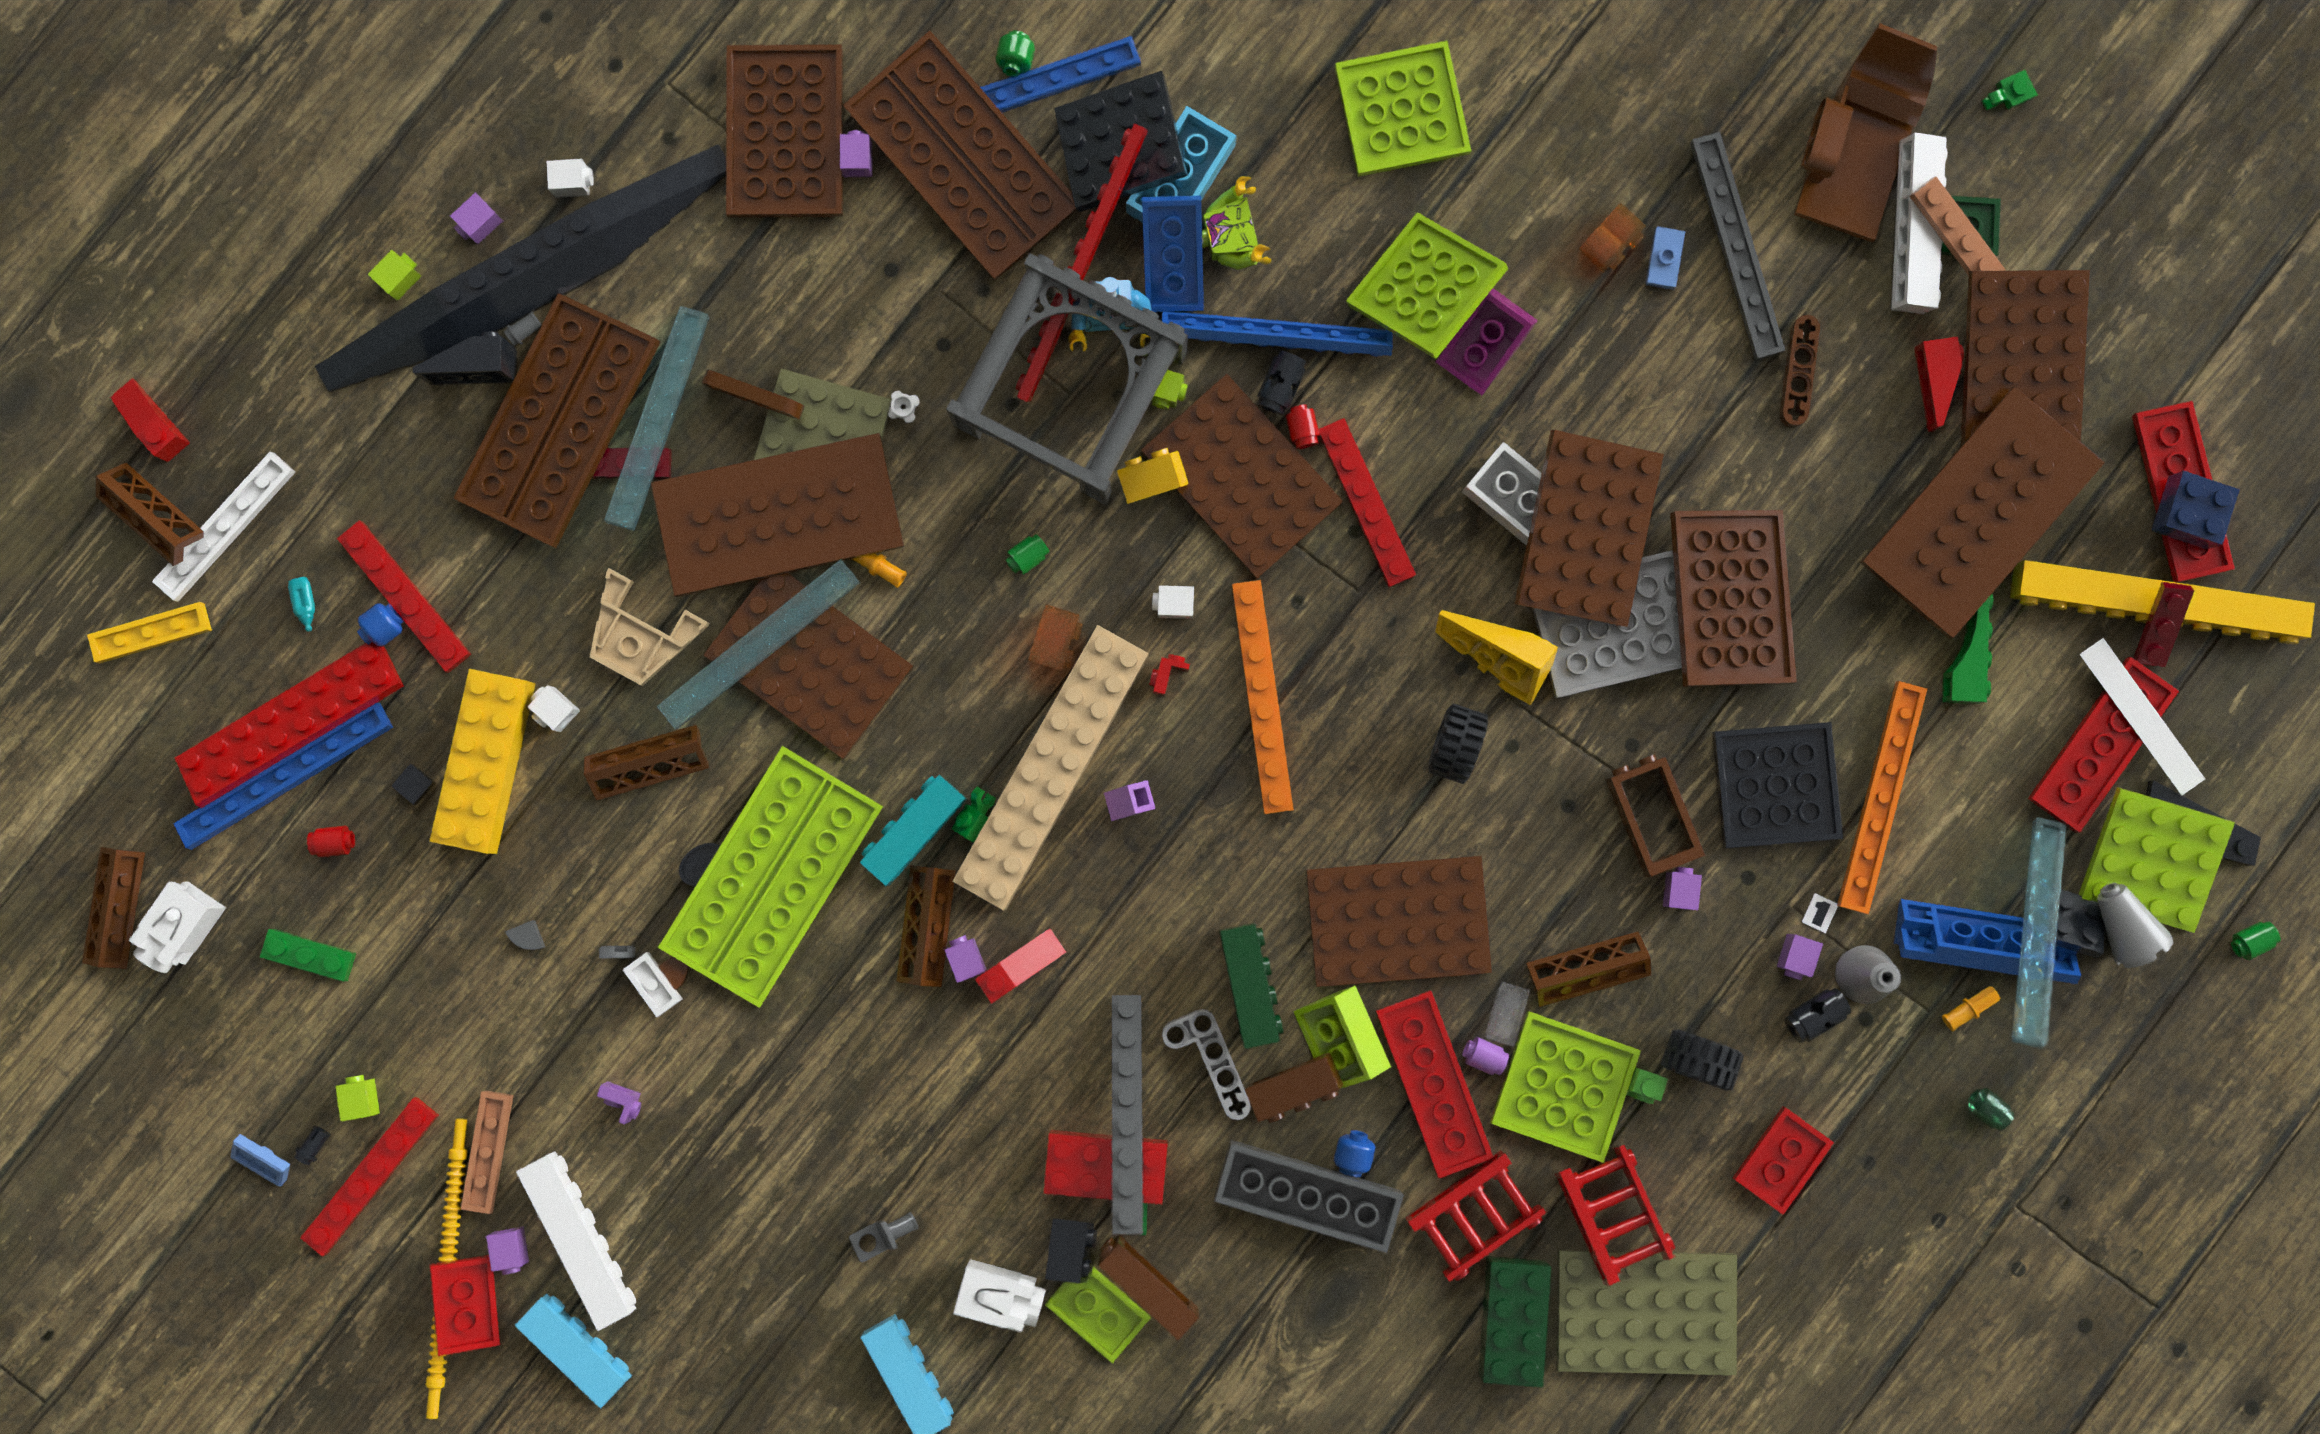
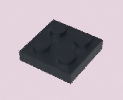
[2041,886,2105,959]

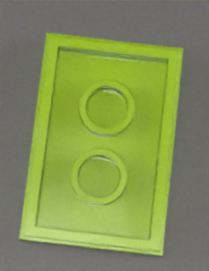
[1045,1266,1151,1363]

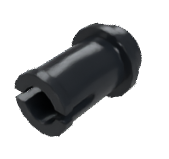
[294,1125,331,1166]

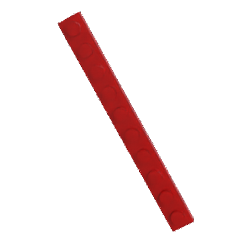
[1015,124,1148,402]

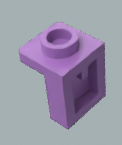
[597,1082,642,1125]

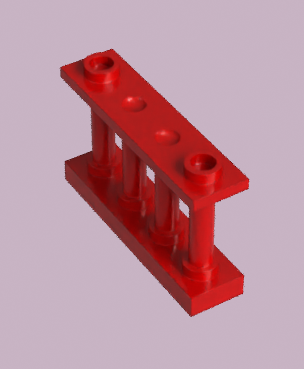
[1555,1145,1675,1286]
[1405,1150,1546,1282]

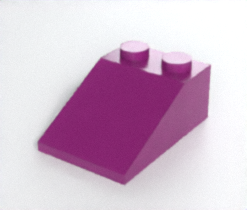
[1436,289,1538,395]

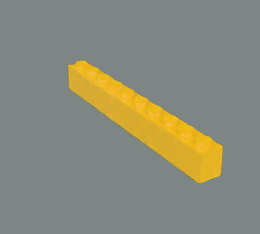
[2010,560,2315,644]

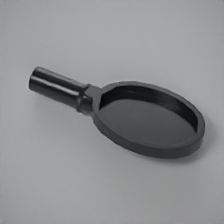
[679,843,721,886]

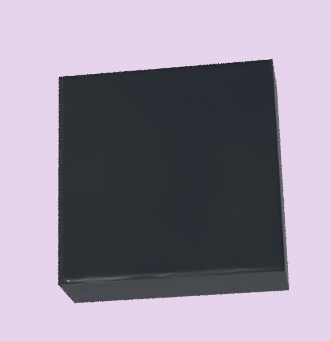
[392,764,435,805]

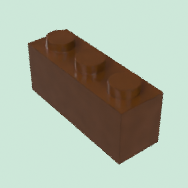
[1245,1052,1344,1123]

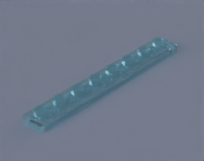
[604,306,709,531]
[657,559,860,730]
[2012,817,2066,1049]

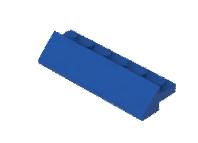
[1894,899,2081,984]

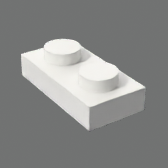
[623,952,683,1017]

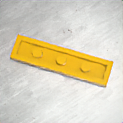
[87,602,212,664]

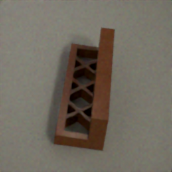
[96,463,204,566]
[584,725,709,801]
[82,847,145,969]
[896,865,956,987]
[1526,931,1652,1007]

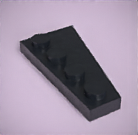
[2146,780,2261,866]

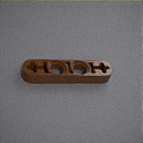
[1779,315,1820,428]
[702,369,805,420]

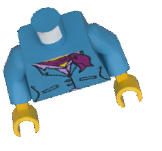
[1068,277,1152,352]

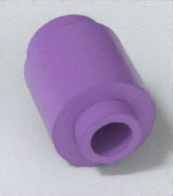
[1462,1037,1509,1075]

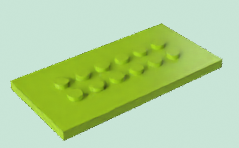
[658,746,883,1008]

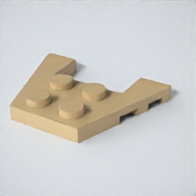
[590,568,710,686]

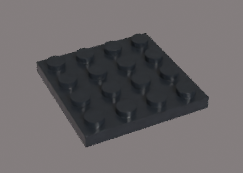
[1054,70,1188,212]
[1712,722,1843,848]

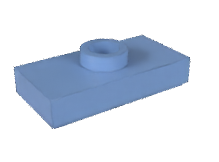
[1645,227,1685,290]
[230,1134,290,1187]

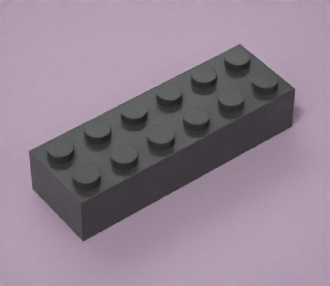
[1214,1140,1404,1253]

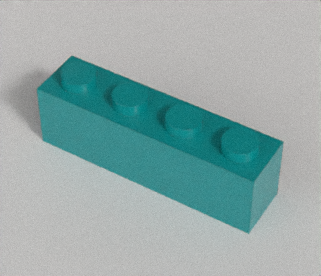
[860,775,967,886]

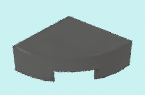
[505,920,545,950]
[599,946,635,958]

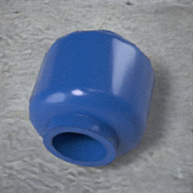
[357,603,404,646]
[1334,1130,1376,1177]

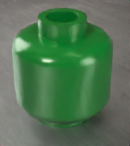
[995,31,1035,77]

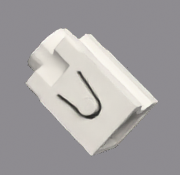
[129,882,226,973]
[954,1259,1046,1332]

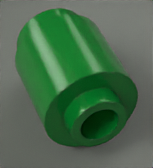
[1005,534,1050,575]
[2231,921,2281,960]

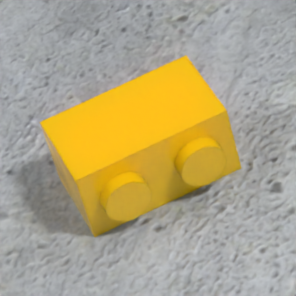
[1117,448,1189,504]

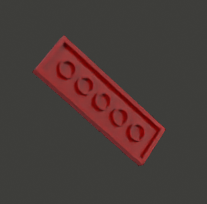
[2132,401,2235,582]
[2028,657,2179,833]
[1375,990,1494,1178]

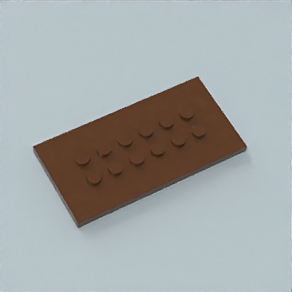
[843,31,1077,281]
[453,293,661,548]
[1860,386,2105,639]
[651,433,905,597]

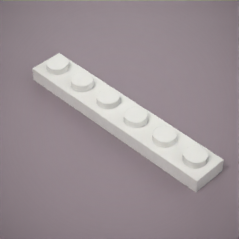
[152,451,295,602]

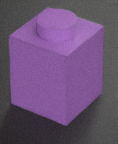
[840,130,872,177]
[450,192,503,244]
[1104,780,1155,821]
[1663,867,1702,910]
[1777,934,1823,981]
[945,935,987,983]
[486,1226,529,1275]

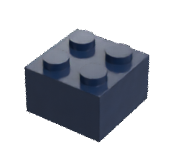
[2151,471,2240,550]

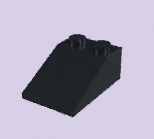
[413,332,517,385]

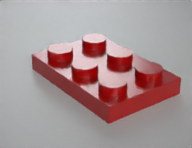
[1732,1107,1834,1215]
[429,1255,500,1356]

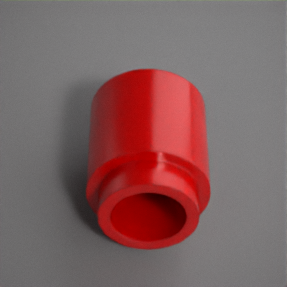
[1286,404,1320,449]
[307,825,355,857]

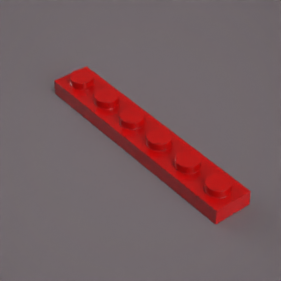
[1319,418,1416,588]
[337,520,472,673]
[300,1097,439,1257]

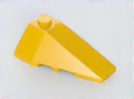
[1435,610,1558,705]

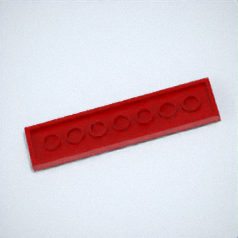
[175,642,404,808]

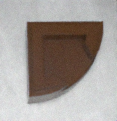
[658,956,689,990]

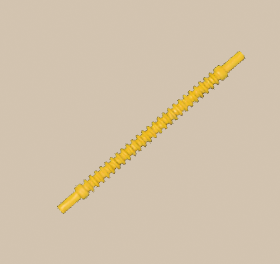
[426,1118,468,1419]

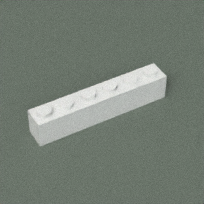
[1892,133,1948,314]
[516,1151,636,1331]

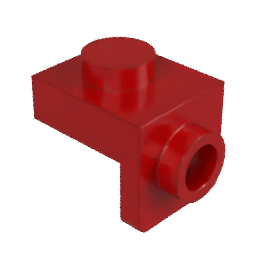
[1149,654,1190,696]

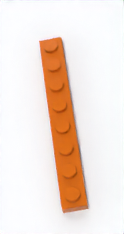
[1232,580,1294,814]
[1837,681,1927,914]

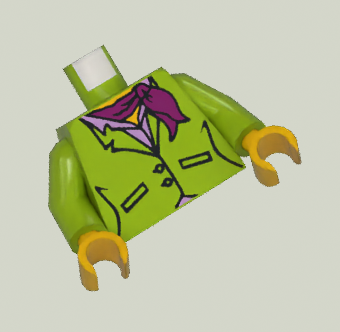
[1202,176,1271,270]

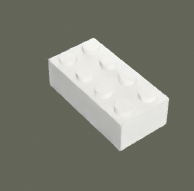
[1462,442,1542,545]

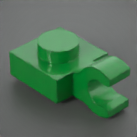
[1982,70,2038,111]
[951,787,996,843]

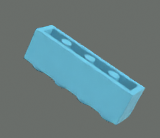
[515,1294,632,1409]
[861,1314,953,1434]

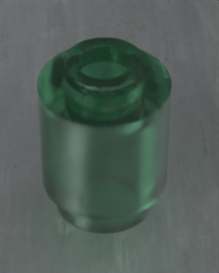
[1968,1088,2014,1131]

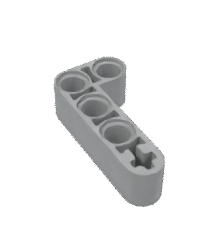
[1162,1009,1251,1120]

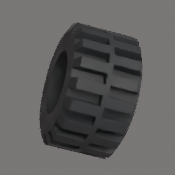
[1428,703,1488,784]
[1661,1029,1744,1091]

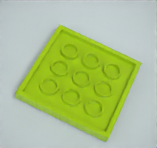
[1334,41,1471,177]
[1346,212,1508,359]
[2078,787,2235,933]
[1490,1011,1641,1163]

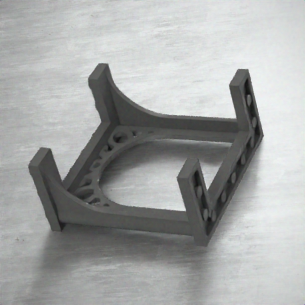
[946,253,1188,506]

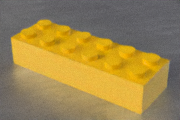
[429,669,536,854]

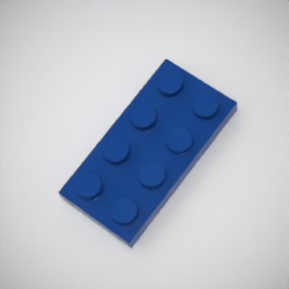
[1142,196,1204,312]

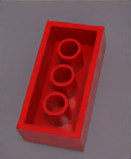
[1043,1130,1168,1204]

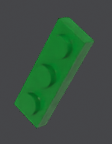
[260,929,356,982]

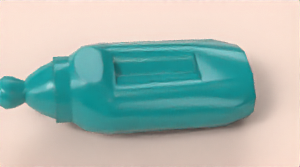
[288,577,315,632]

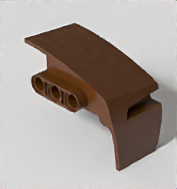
[1794,23,1937,243]

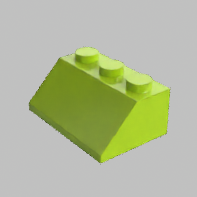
[1293,986,1391,1088]

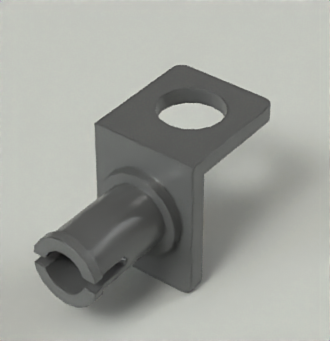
[849,1212,919,1262]

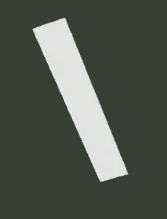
[2080,638,2205,795]

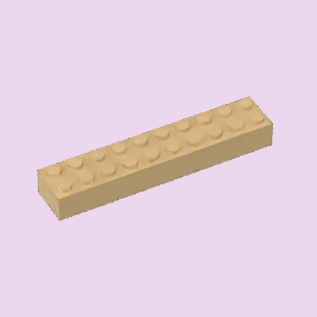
[953,625,1149,910]

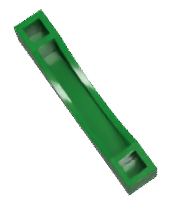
[1942,594,1993,704]

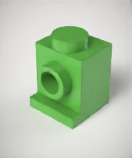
[1626,1067,1668,1104]

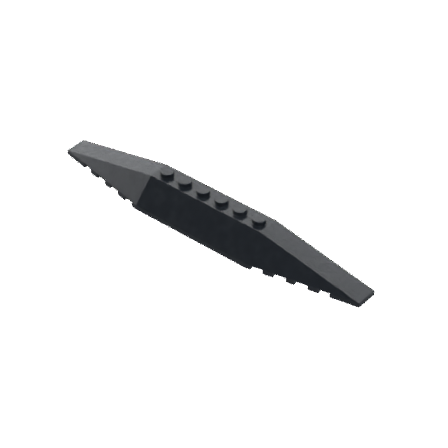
[314,144,726,392]

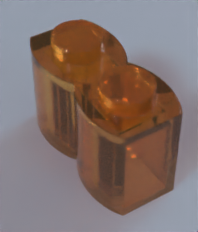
[1578,203,1646,272]

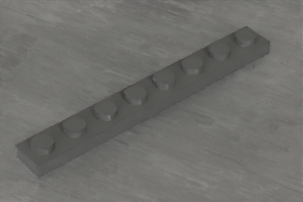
[1690,132,1786,360]
[1112,995,1143,1236]

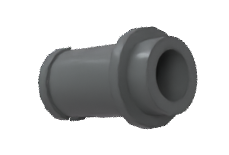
[504,311,542,346]

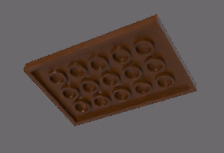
[726,44,843,218]
[1961,270,2090,445]
[1141,374,1343,579]
[1515,430,1664,627]
[1670,510,1797,687]
[704,573,914,759]
[1306,856,1492,987]

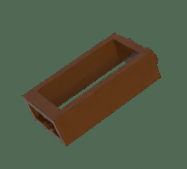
[1606,754,1705,877]
[1098,1236,1199,1341]

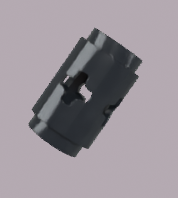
[1257,351,1306,416]
[1784,988,1851,1043]

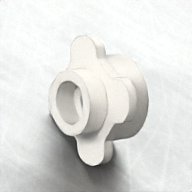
[888,391,920,423]

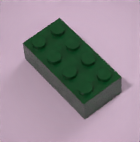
[1219,923,1284,1049]
[1478,1256,1551,1388]

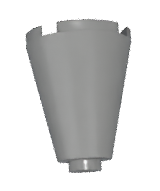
[2097,883,2173,968]
[1835,945,1900,1004]

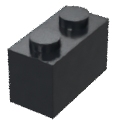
[1045,1218,1097,1284]

